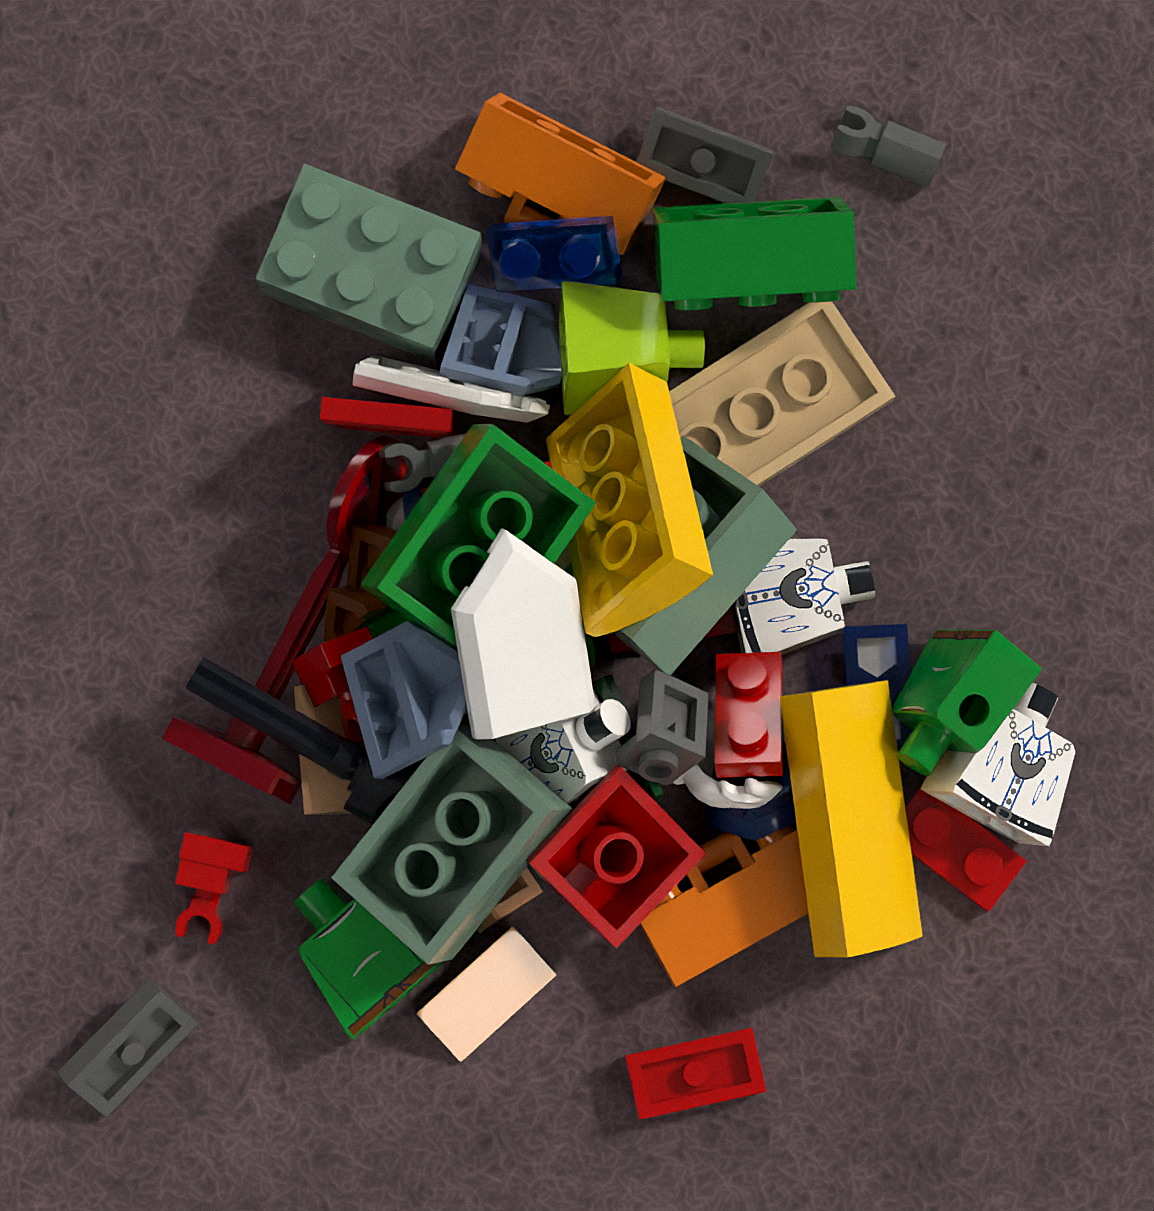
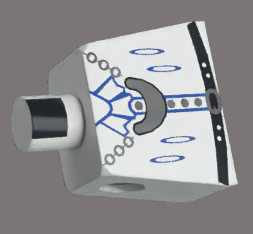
[732,539,875,655]
[921,683,1075,846]
[493,690,631,814]

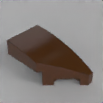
[324,521,397,642]

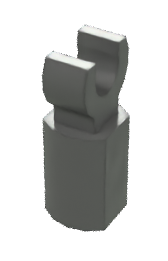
[830,105,946,188]
[378,434,466,493]

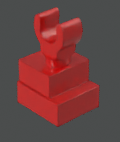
[292,626,373,744]
[175,832,254,945]

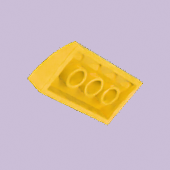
[546,363,713,637]
[779,680,923,957]

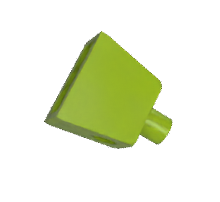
[559,282,705,415]

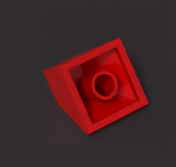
[526,764,706,949]

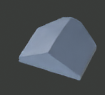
[439,284,562,396]
[341,621,467,779]

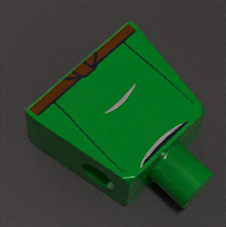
[892,630,1042,776]
[293,878,445,1040]

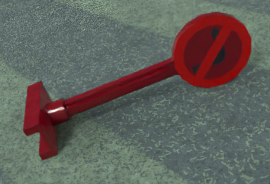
[162,436,407,805]

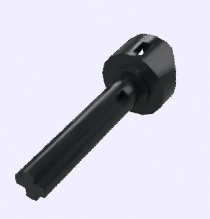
[186,657,426,825]

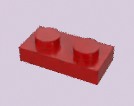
[714,652,783,778]
[905,784,1027,913]
[625,1028,767,1120]

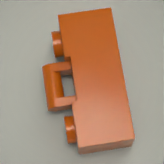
[455,93,666,255]
[639,825,809,988]

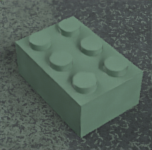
[255,163,483,363]
[564,435,797,675]
[331,725,573,965]

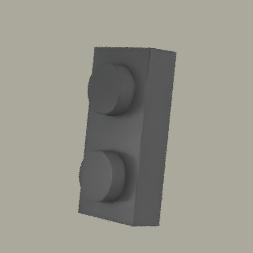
[636,107,775,203]
[57,978,198,1117]

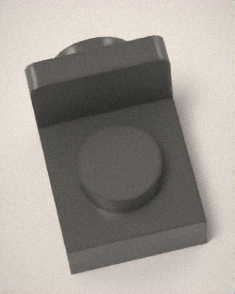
[616,669,708,785]

